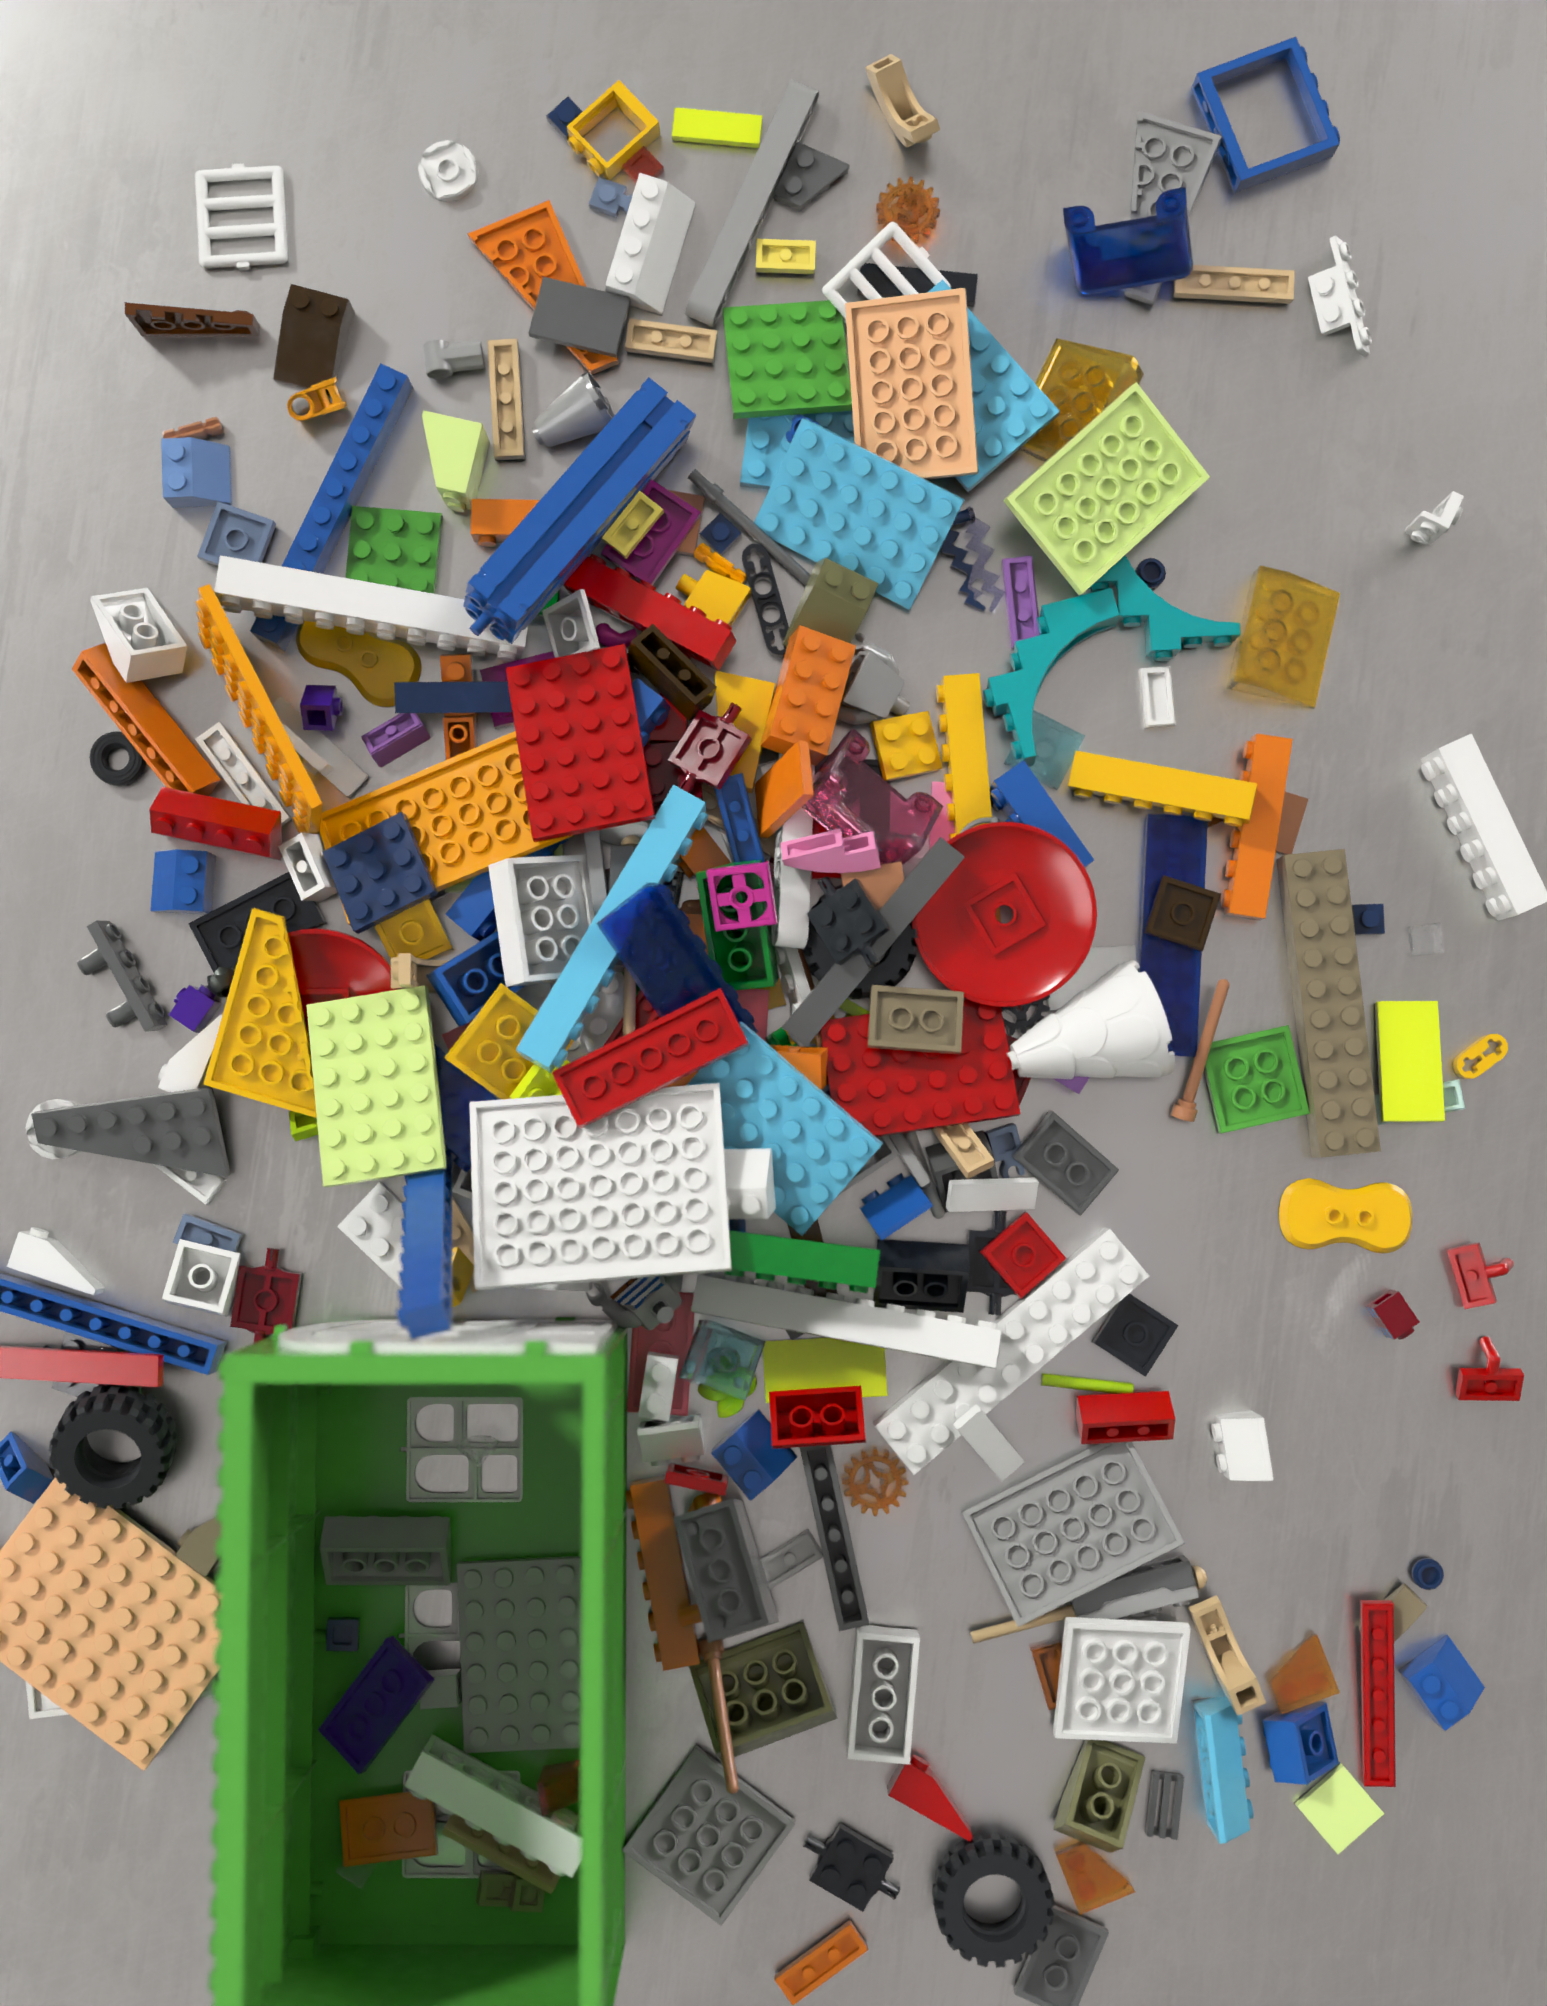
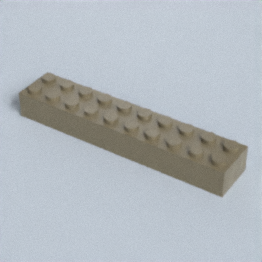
[1276,849,1381,1158]

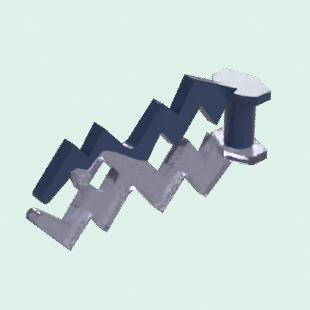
[941,506,1005,612]

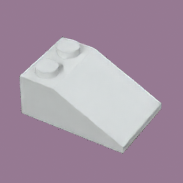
[91,588,187,683]

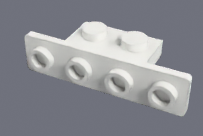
[1308,236,1372,356]
[272,697,368,797]

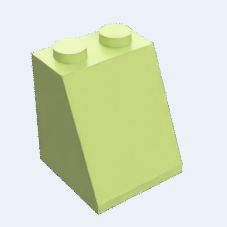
[422,410,490,512]

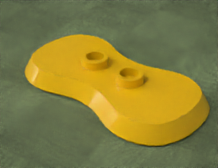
[296,620,422,707]
[1279,1178,1413,1254]

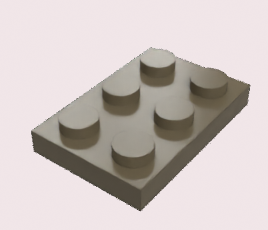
[867,985,964,1055]

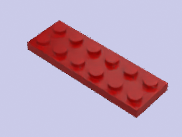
[552,988,749,1129]

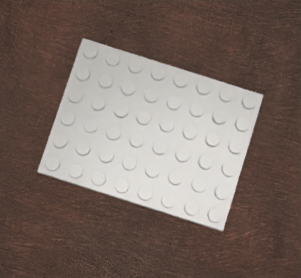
[470,1083,732,1290]

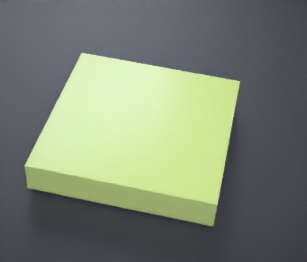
[1295,1763,1384,1854]

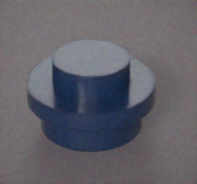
[1136,558,1166,588]
[1412,1558,1444,1590]

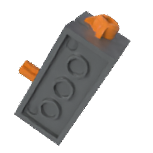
[673,1493,779,1643]

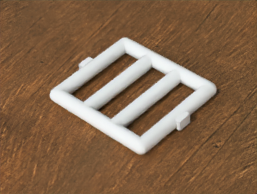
[195,163,288,271]
[822,222,951,325]

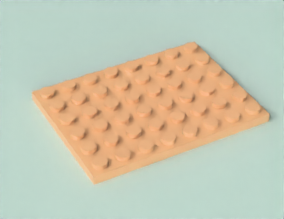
[0,1478,220,1771]

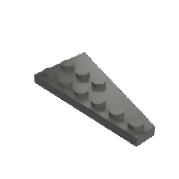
[31,1087,230,1177]

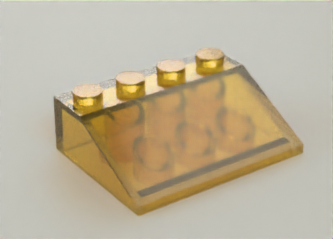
[1019,338,1144,462]
[1226,565,1340,709]

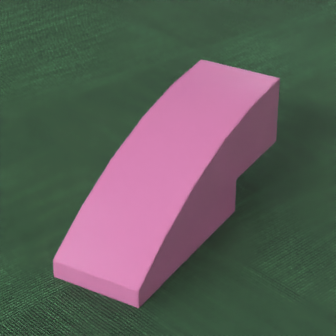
[781,829,881,873]

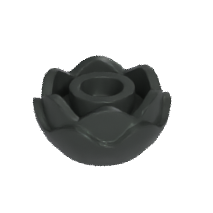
[206,965,236,997]

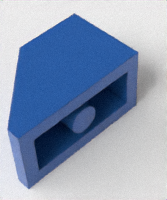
[0,1431,53,1504]

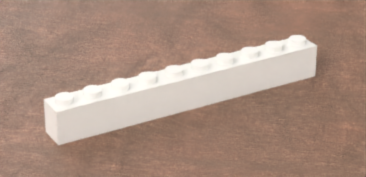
[691,1272,1002,1369]

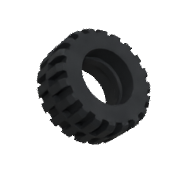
[803,884,918,999]
[49,1385,177,1509]
[932,1833,1055,1968]

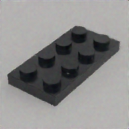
[188,872,325,973]

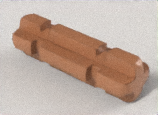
[163,417,223,440]

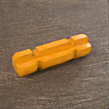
[694,543,747,584]

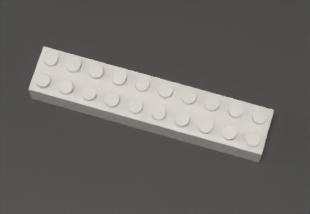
[214,555,528,661]
[873,1227,1149,1475]

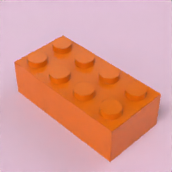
[760,625,856,766]

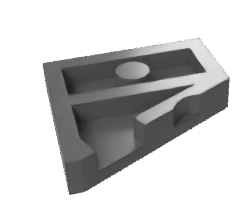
[774,142,849,211]

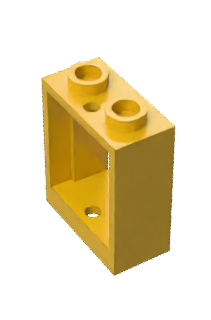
[566,80,660,180]

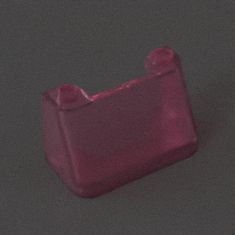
[802,728,943,865]

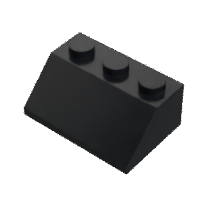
[873,1239,970,1313]

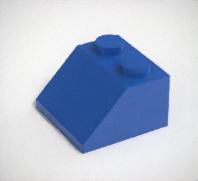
[151,849,216,915]
[859,1173,933,1240]
[711,1409,798,1501]
[1398,1635,1485,1731]
[1263,1702,1339,1785]

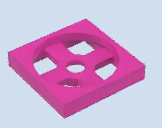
[706,862,778,931]

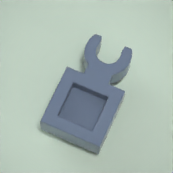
[589,177,633,217]
[984,1123,1025,1178]

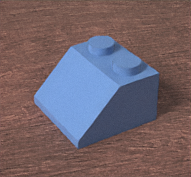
[161,437,232,508]

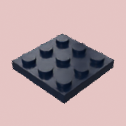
[322,812,438,934]

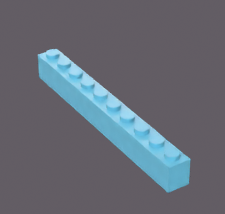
[516,785,708,1073]

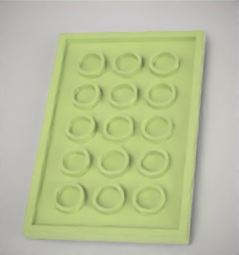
[1003,382,1210,595]
[306,985,447,1188]

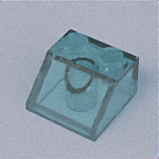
[679,1320,765,1400]

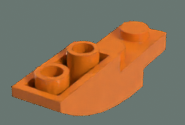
[440,653,478,760]

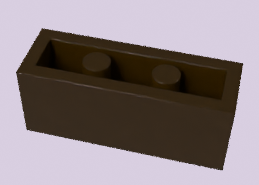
[628,624,717,721]

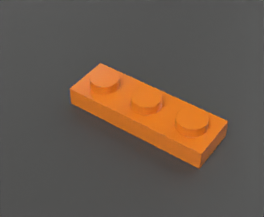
[774,1920,868,2006]

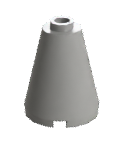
[532,371,615,447]

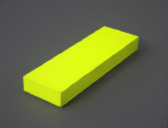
[672,107,762,148]

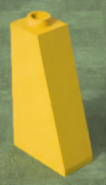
[715,671,775,794]

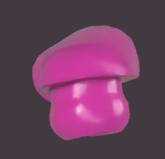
[596,623,638,647]

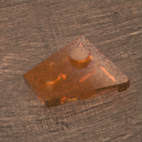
[1268,1634,1340,1714]
[1055,1841,1135,1915]

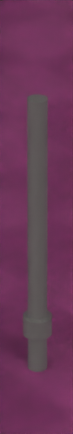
[688,469,811,586]

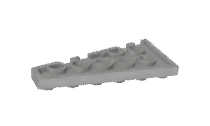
[1125,111,1221,305]

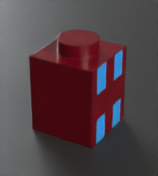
[1365,1290,1420,1340]

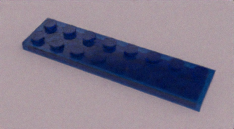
[1138,813,1208,1057]

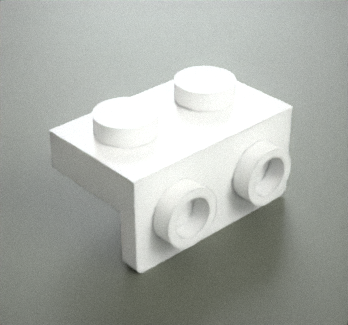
[1405,491,1464,545]

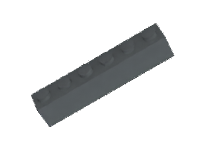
[800,1445,870,1631]

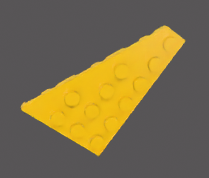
[203,908,317,1118]

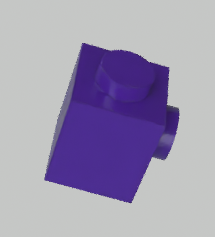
[300,685,343,731]
[169,984,222,1033]

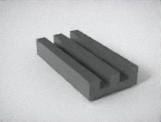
[1145,1771,1184,1840]

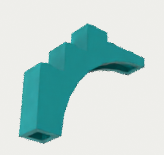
[1088,555,1241,661]
[983,588,1120,767]

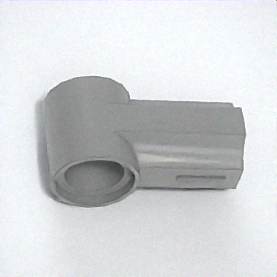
[423,340,485,379]

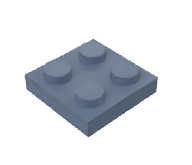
[197,501,276,566]

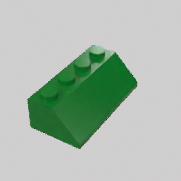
[696,859,779,992]

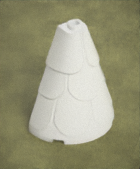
[1007,960,1175,1079]

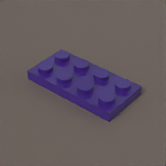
[318,1636,435,1774]

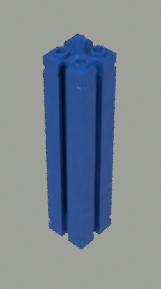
[463,377,696,644]

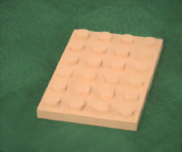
[845,288,978,480]

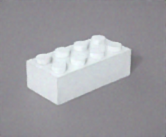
[846,1625,920,1765]

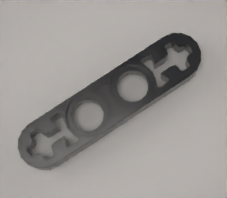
[742,543,789,658]

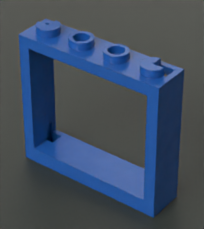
[1192,37,1340,194]

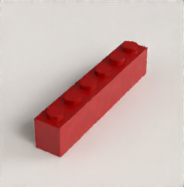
[563,554,737,671]

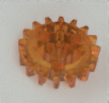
[876,177,940,244]
[842,1447,909,1516]

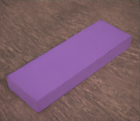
[1002,556,1040,649]

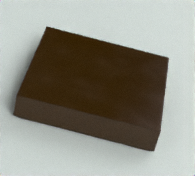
[1144,875,1221,952]

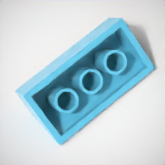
[1193,1696,1254,1844]

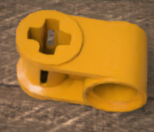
[287,377,347,421]

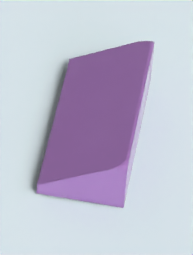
[361,713,430,767]

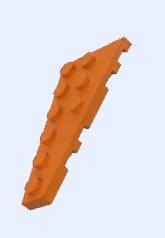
[468,200,619,375]

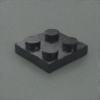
[1093,1293,1179,1377]

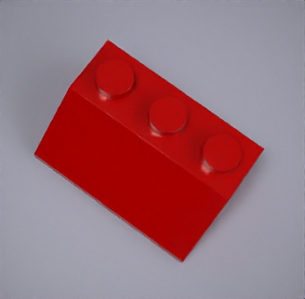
[769,1386,866,1449]

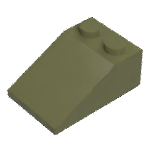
[782,558,879,647]
[1053,1740,1146,1853]

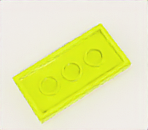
[1375,1001,1445,1122]
[762,1337,887,1403]

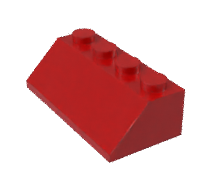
[149,787,282,860]

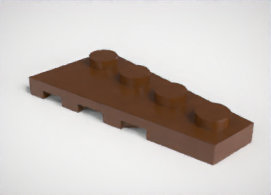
[125,302,260,336]

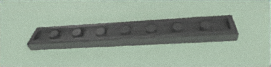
[782,837,965,1047]

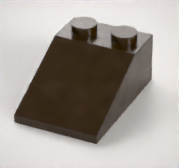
[273,284,355,396]

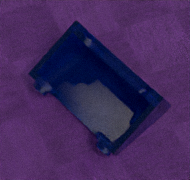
[1063,187,1194,294]

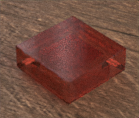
[622,146,664,183]

